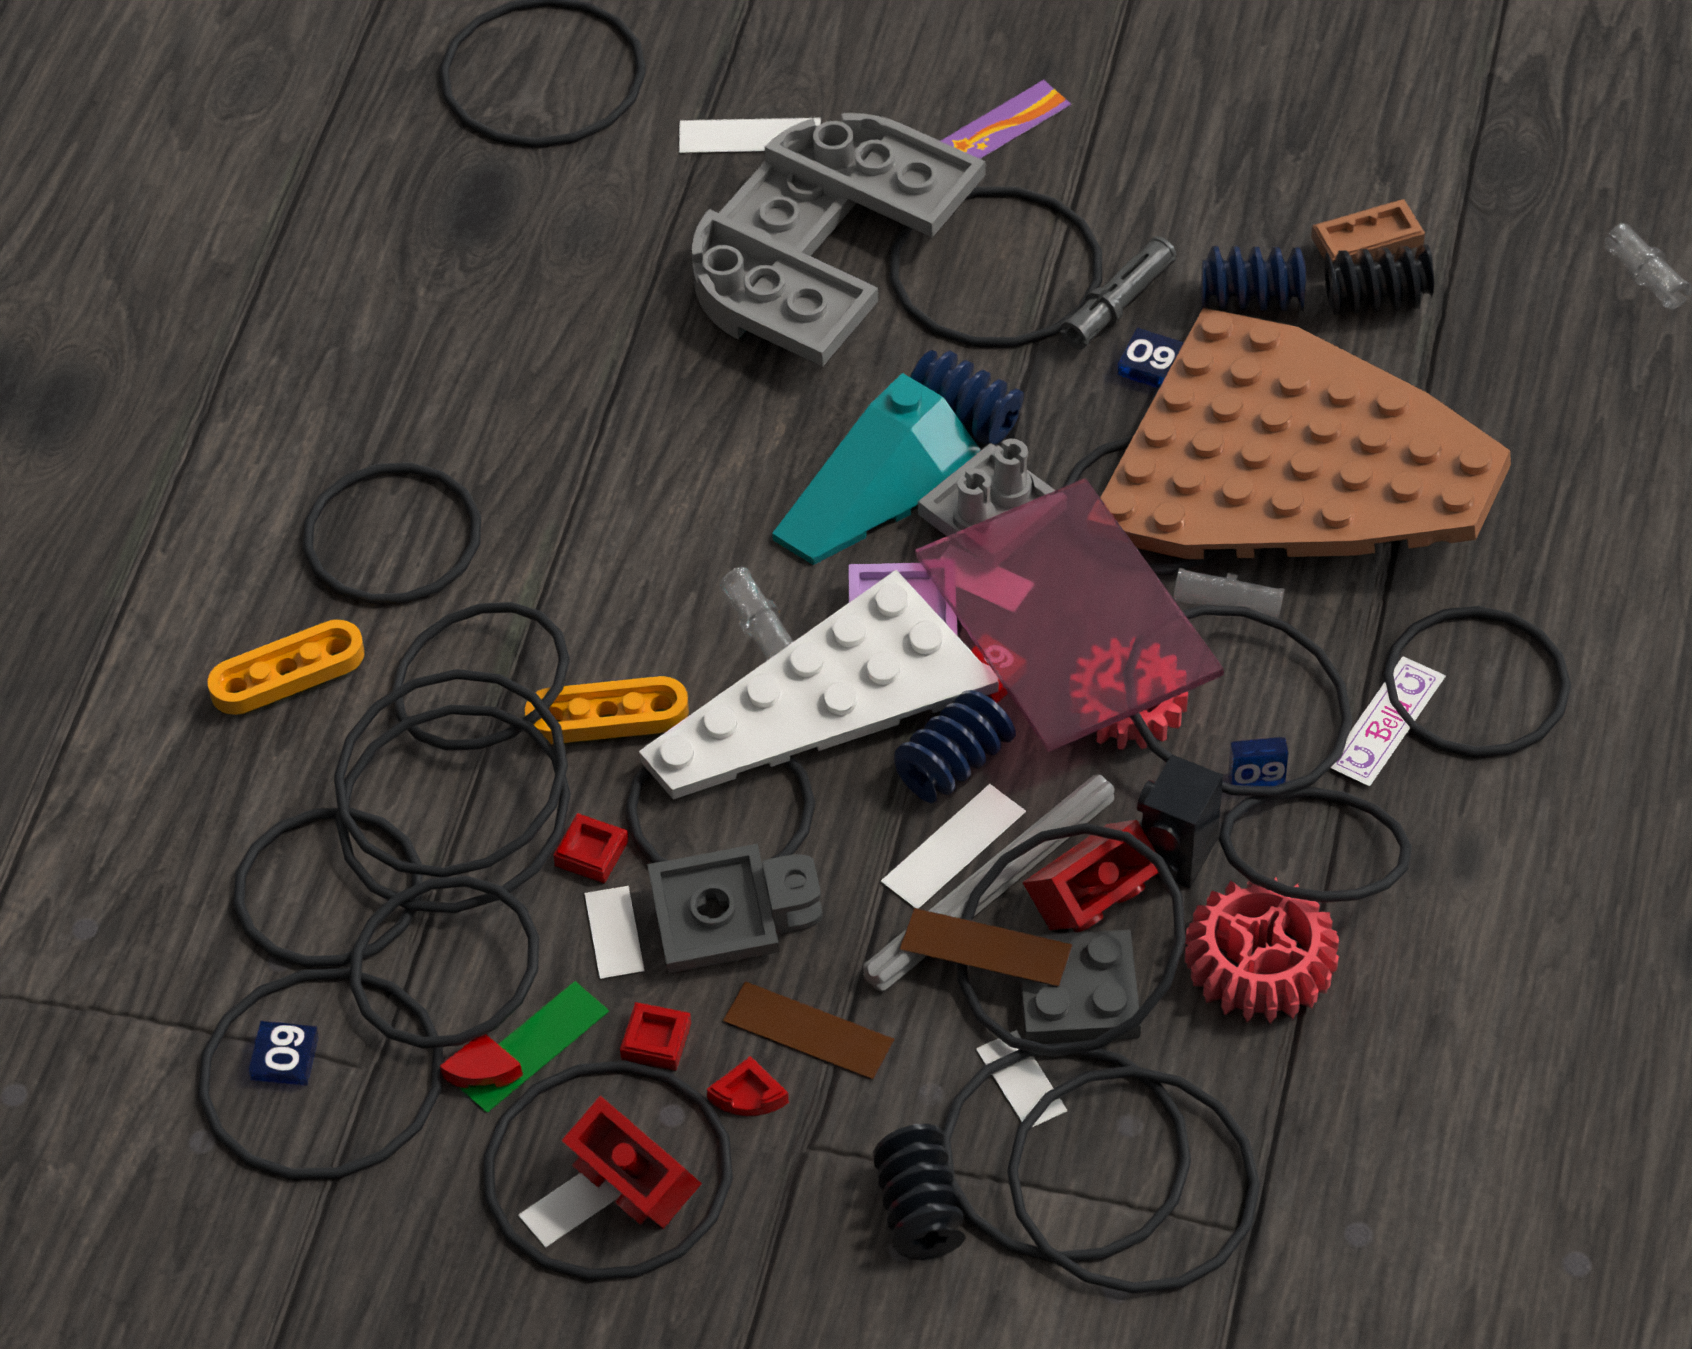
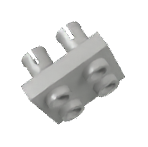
[918,439,1067,572]

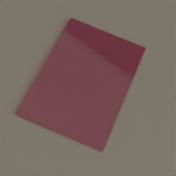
[915,478,1224,752]

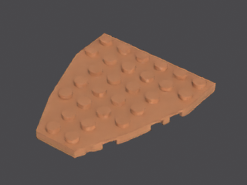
[1087,308,1511,559]

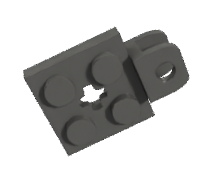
[647,843,823,974]

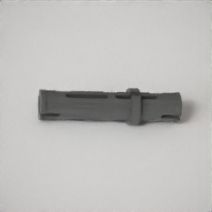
[1060,236,1176,349]

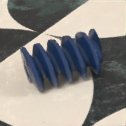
[1201,246,1306,311]
[910,350,1024,445]
[894,690,1016,804]

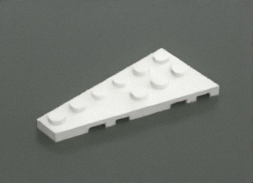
[639,570,999,799]

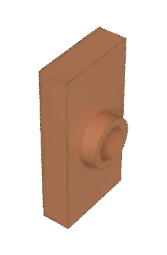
[1311,199,1425,265]

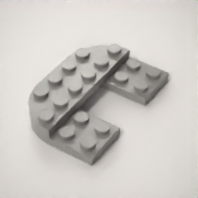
[692,113,986,367]

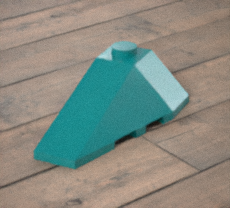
[772,373,981,565]

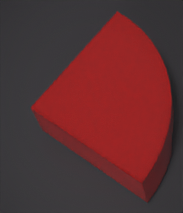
[440,1034,523,1088]
[706,1056,789,1116]

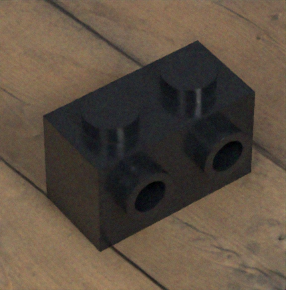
[1137,754,1223,888]

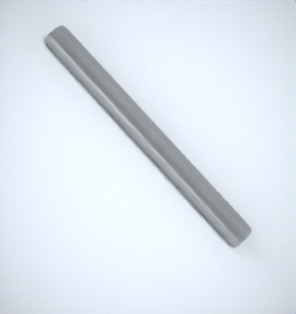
[863,774,1115,991]

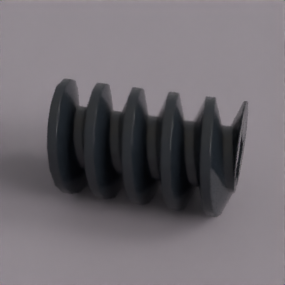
[1324,244,1434,315]
[873,1124,966,1260]

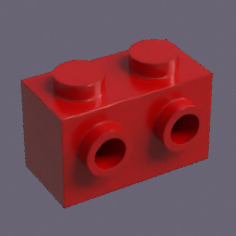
[1022,820,1158,933]
[561,1096,702,1229]

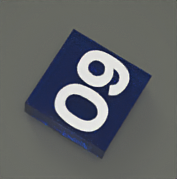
[1117,328,1184,388]
[1228,737,1289,786]
[249,1021,319,1086]

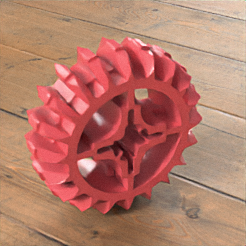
[1185,877,1339,1024]

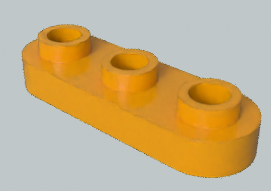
[208,620,364,715]
[525,676,689,744]

